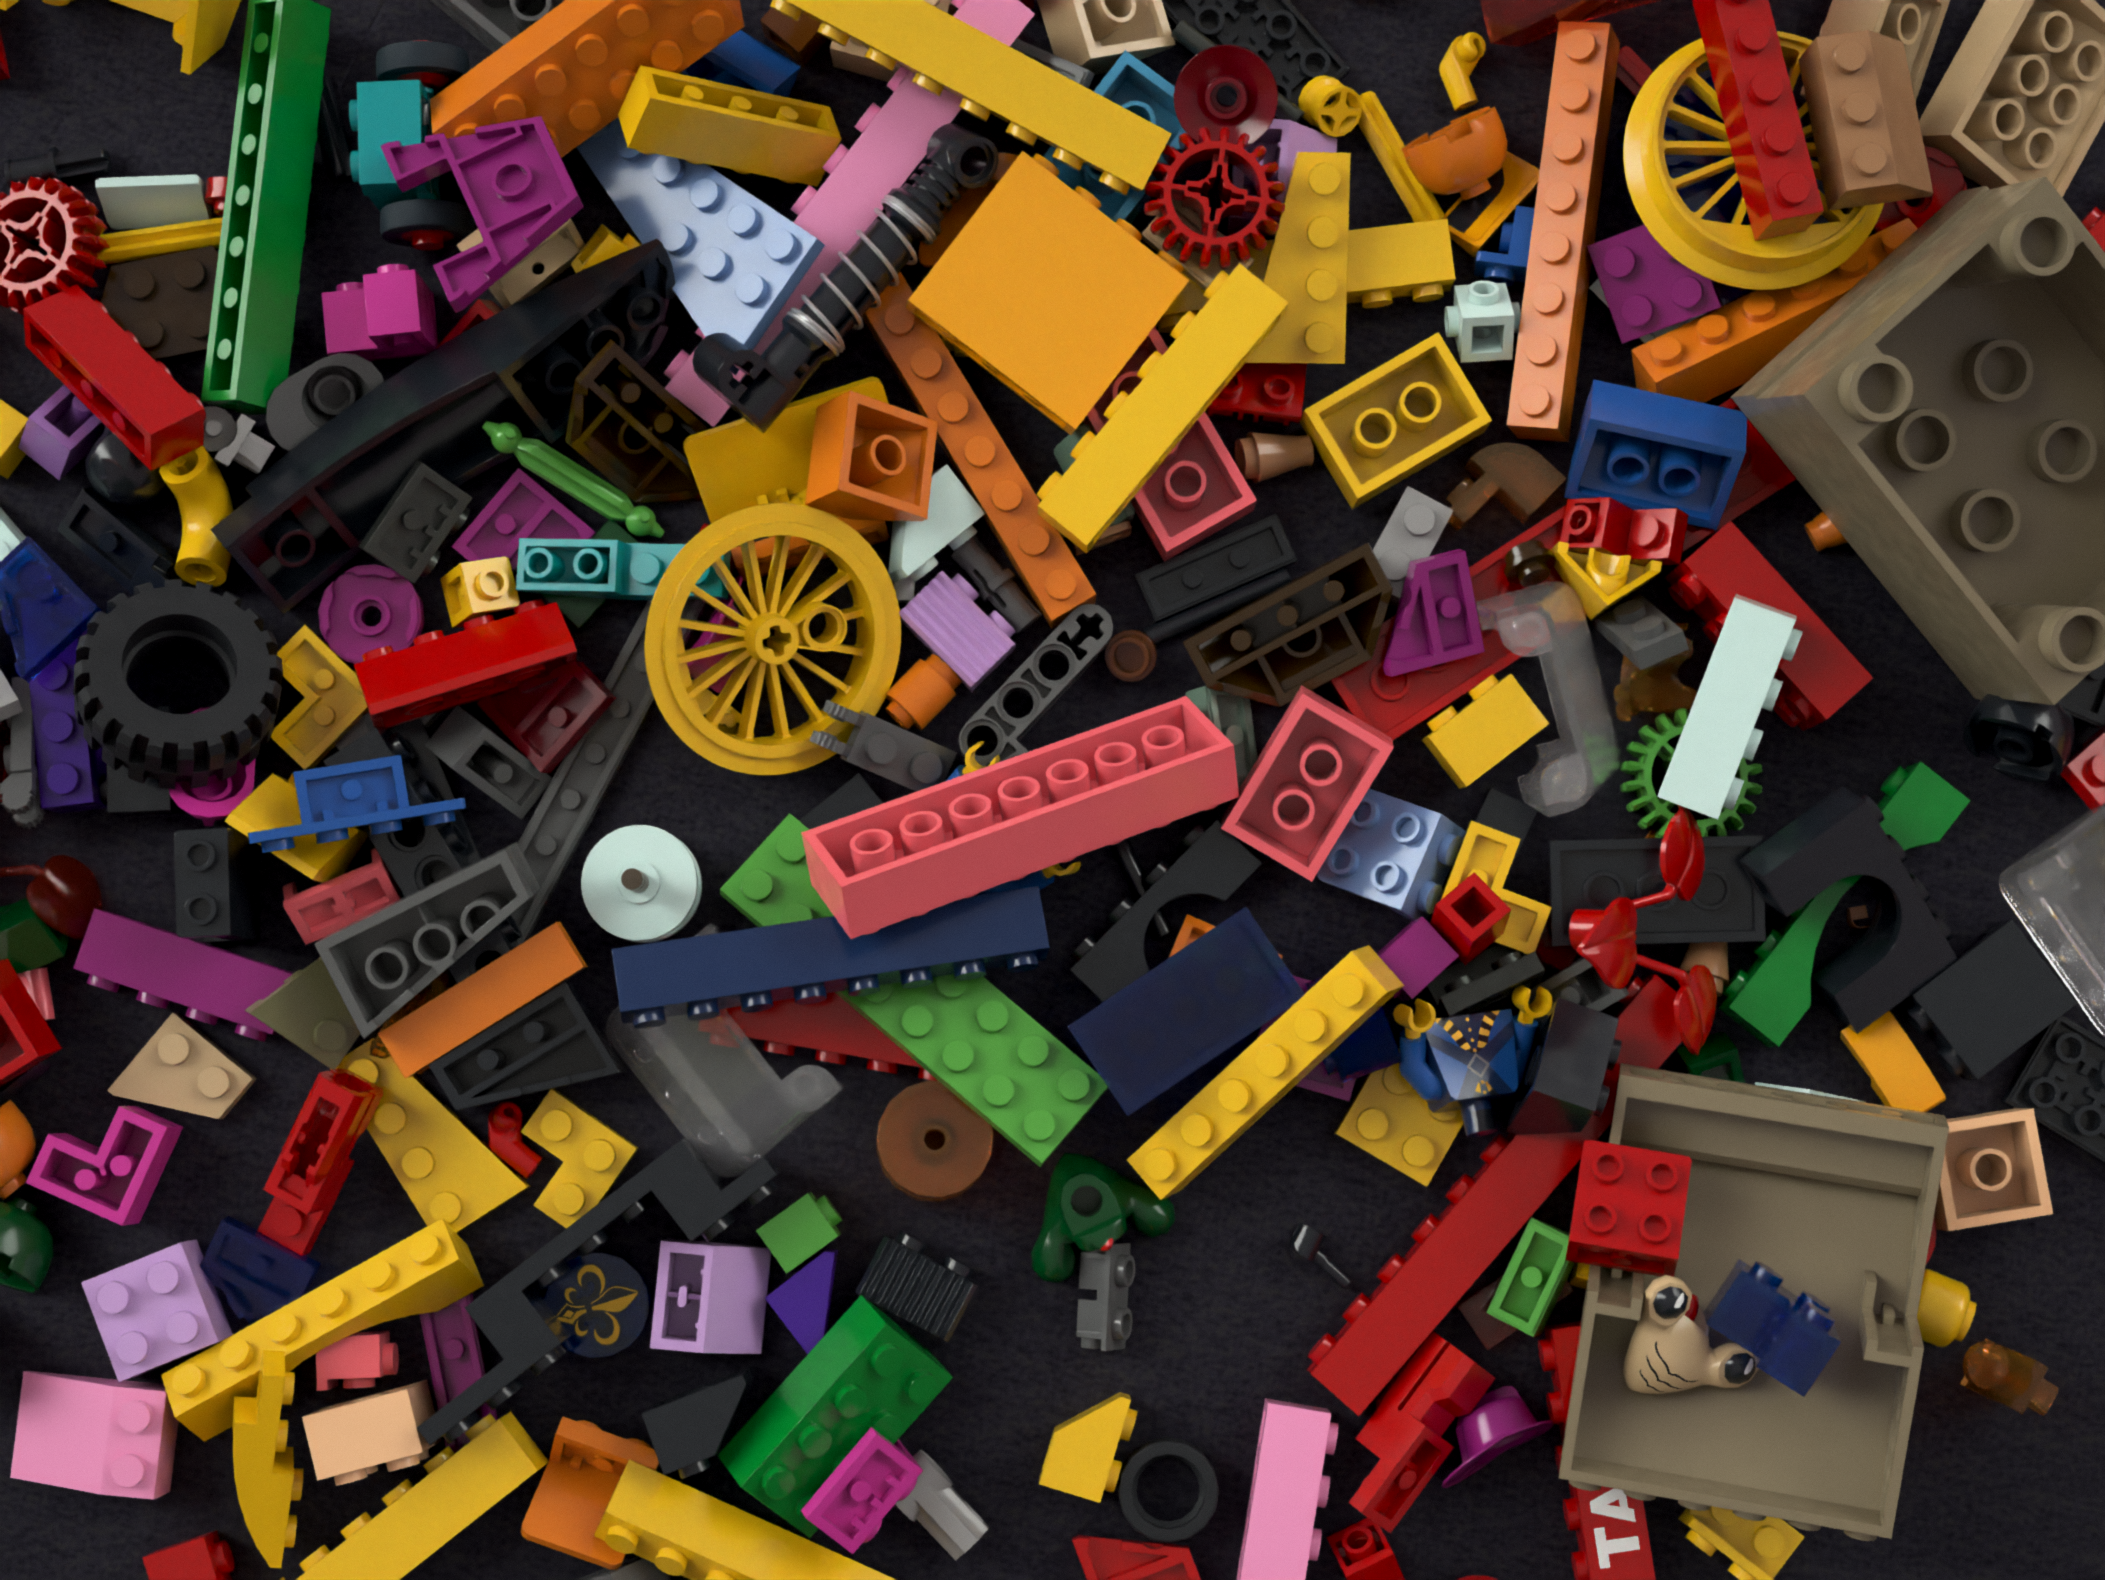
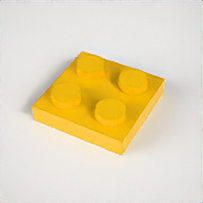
[1334,1043,1463,1187]

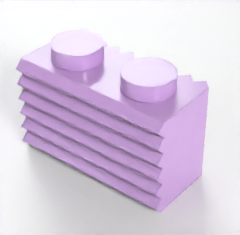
[899,571,1016,692]

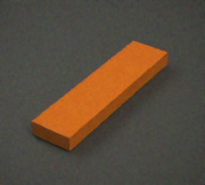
[378,922,588,1079]

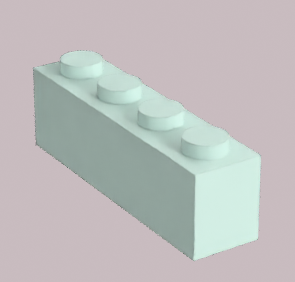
[1657,594,1803,820]

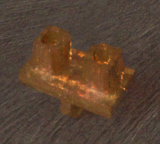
[1960,1338,2059,1416]

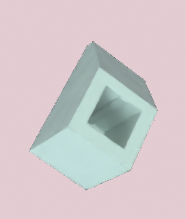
[888,464,985,583]

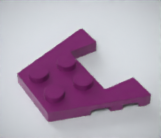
[380,116,584,313]

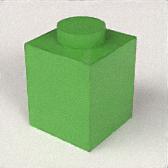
[756,1192,842,1274]

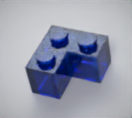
[1704,1259,1841,1397]

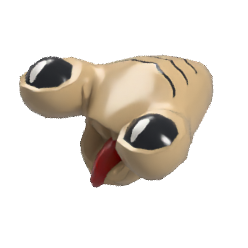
[1623,1275,1759,1394]

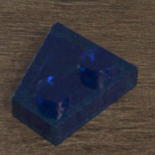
[0,536,102,683]
[200,1216,321,1325]

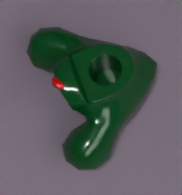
[1031,1152,1175,1283]

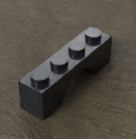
[1070,820,1262,1015]

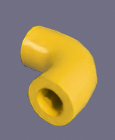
[159,446,234,587]

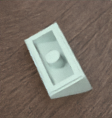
[95,174,212,230]

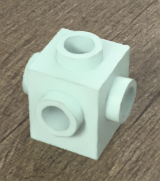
[1444,280,1521,363]

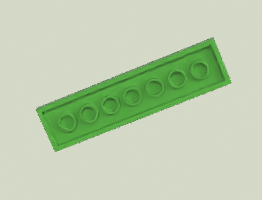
[720,813,1110,1167]

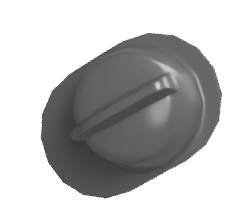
[265,353,384,451]

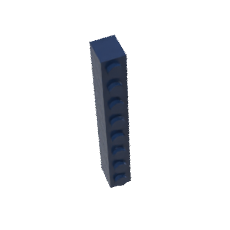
[611,886,1050,1029]

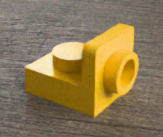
[440,556,520,628]

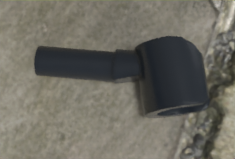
[1290,1223,1351,1288]

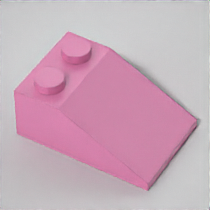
[10,1371,179,1500]

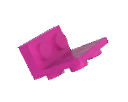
[801,1427,923,1554]

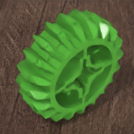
[1620,708,1762,838]

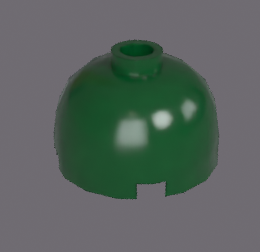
[0,1196,53,1293]

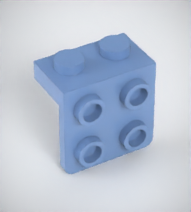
[1317,789,1466,921]

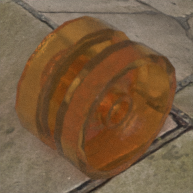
[876,1080,993,1202]

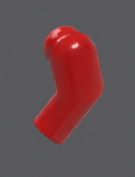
[488,1101,543,1179]

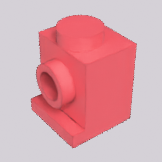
[316,1331,399,1391]

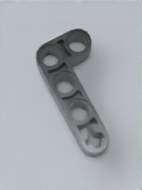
[959,604,1113,766]

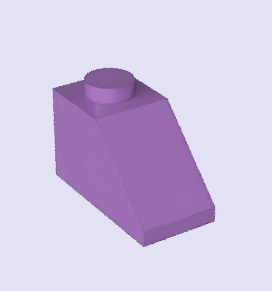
[18,385,105,480]

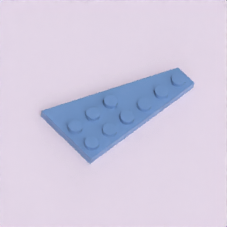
[576,117,825,375]

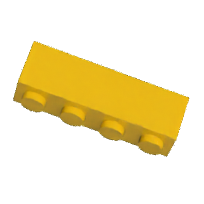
[618,65,841,187]

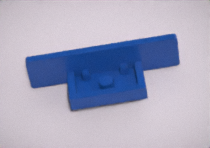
[248,755,466,853]

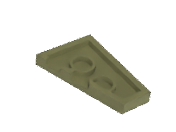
[245,957,361,1070]

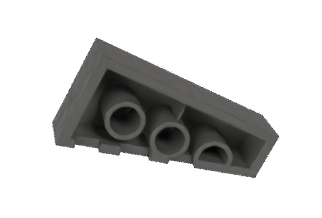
[314,842,541,1039]

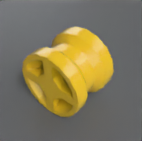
[1298,75,1362,137]

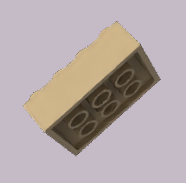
[1919,0,2105,197]

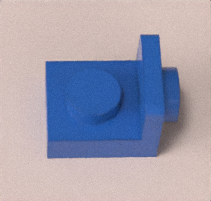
[1474,205,1535,286]

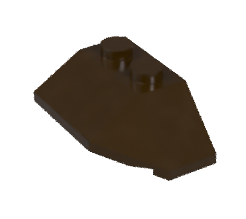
[565,339,708,503]
[1183,542,1393,707]

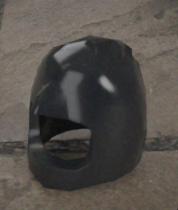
[85,426,172,511]

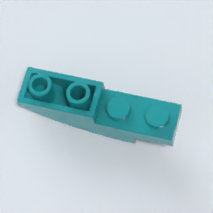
[516,538,731,601]

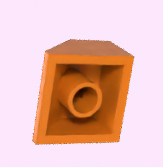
[805,391,938,521]

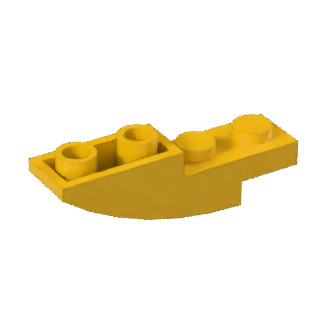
[232,1350,303,1568]

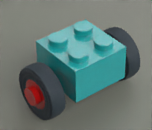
[349,40,475,251]

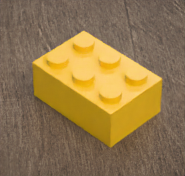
[1300,332,1492,509]

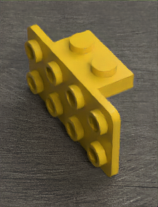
[683,376,889,538]

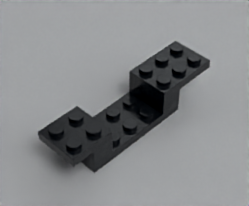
[417,1139,781,1445]

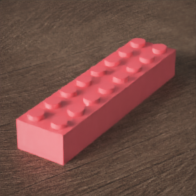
[801,696,1239,939]

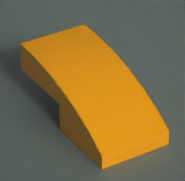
[1840,1010,1946,1112]

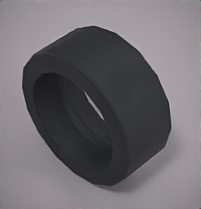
[1117,1437,1219,1543]

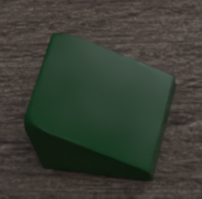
[1677,1032,1745,1083]

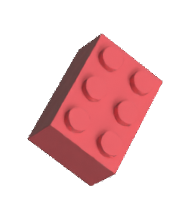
[1221,685,1394,882]

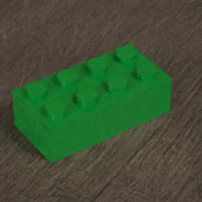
[717,1295,953,1538]

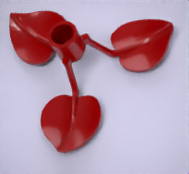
[1569,804,1717,1055]

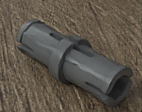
[951,535,1042,635]

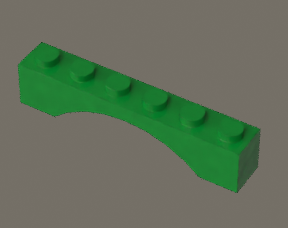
[1719,761,1971,1047]

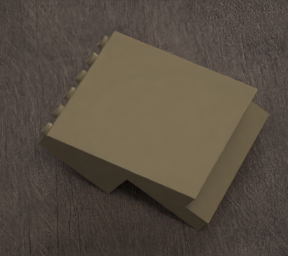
[1559,1063,1949,1541]

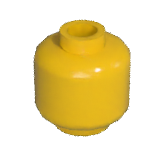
[1917,1269,1977,1348]

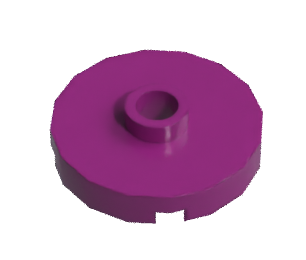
[318,564,425,664]

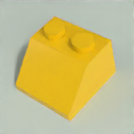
[224,773,368,883]

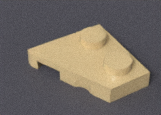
[107,1012,257,1119]

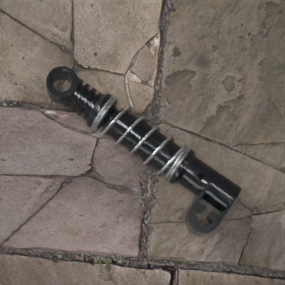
[693,123,999,433]

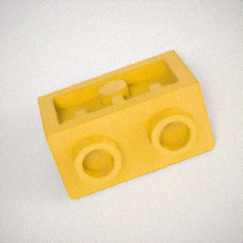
[1678,1506,1804,1580]

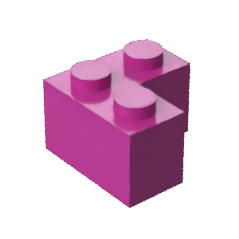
[321,264,439,361]
[26,1106,183,1226]

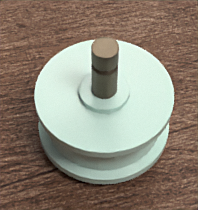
[581,825,702,943]

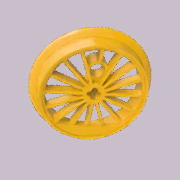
[1623,31,1884,290]
[644,503,901,775]

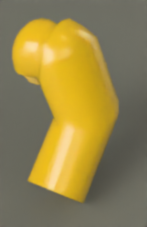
[1439,32,1486,111]

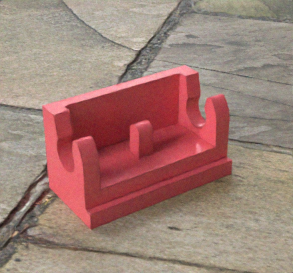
[283,848,402,945]

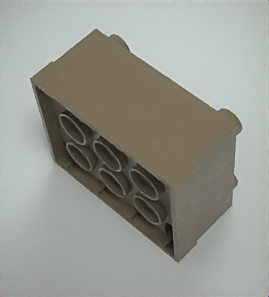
[1731,177,2105,705]

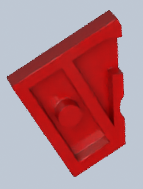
[1072,1535,1201,1580]

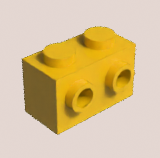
[1422,674,1550,789]

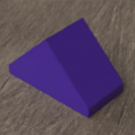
[765,1249,838,1354]

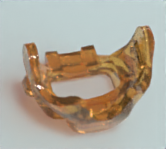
[1614,623,1697,721]

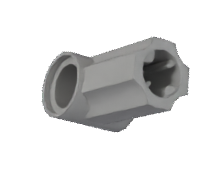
[895,1449,989,1561]

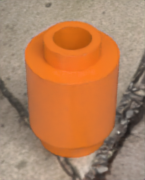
[885,653,961,730]

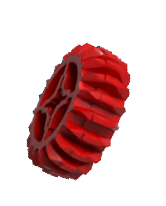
[1144,127,1285,270]
[0,176,111,315]

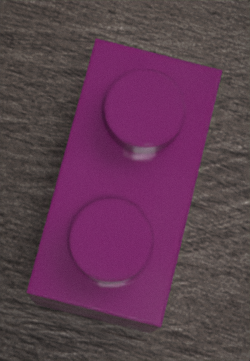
[1377,916,1459,1002]

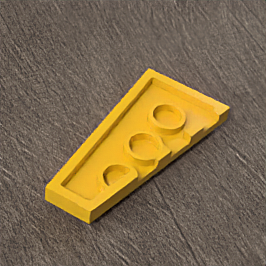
[330,1038,531,1233]

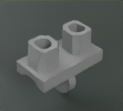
[203,406,275,474]

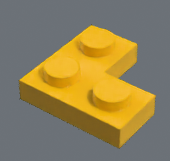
[270,625,368,770]
[1440,820,1552,955]
[521,1089,639,1229]

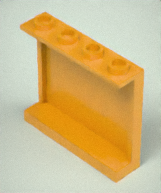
[906,151,1189,435]

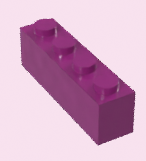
[73,908,294,1042]

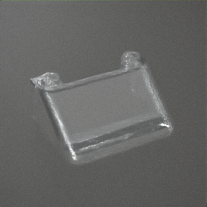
[606,923,848,1177]

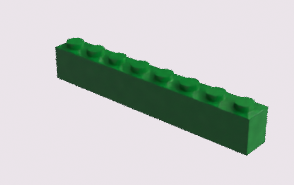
[201,0,331,415]

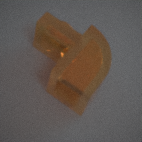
[1446,442,1566,531]

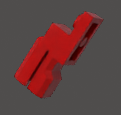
[257,1068,384,1256]
[1348,1331,1496,1534]

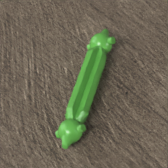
[482,421,665,538]

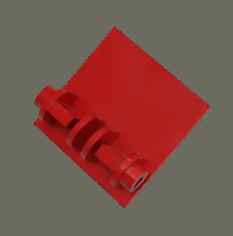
[1206,363,1307,426]

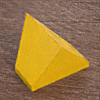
[1551,541,1662,620]

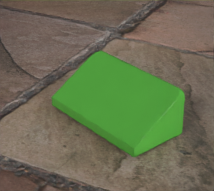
[1486,1217,1575,1337]

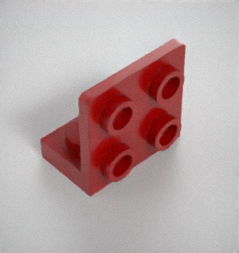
[1566,1140,1692,1277]

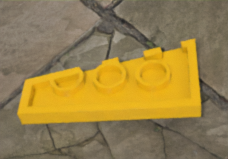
[1246,152,1351,364]

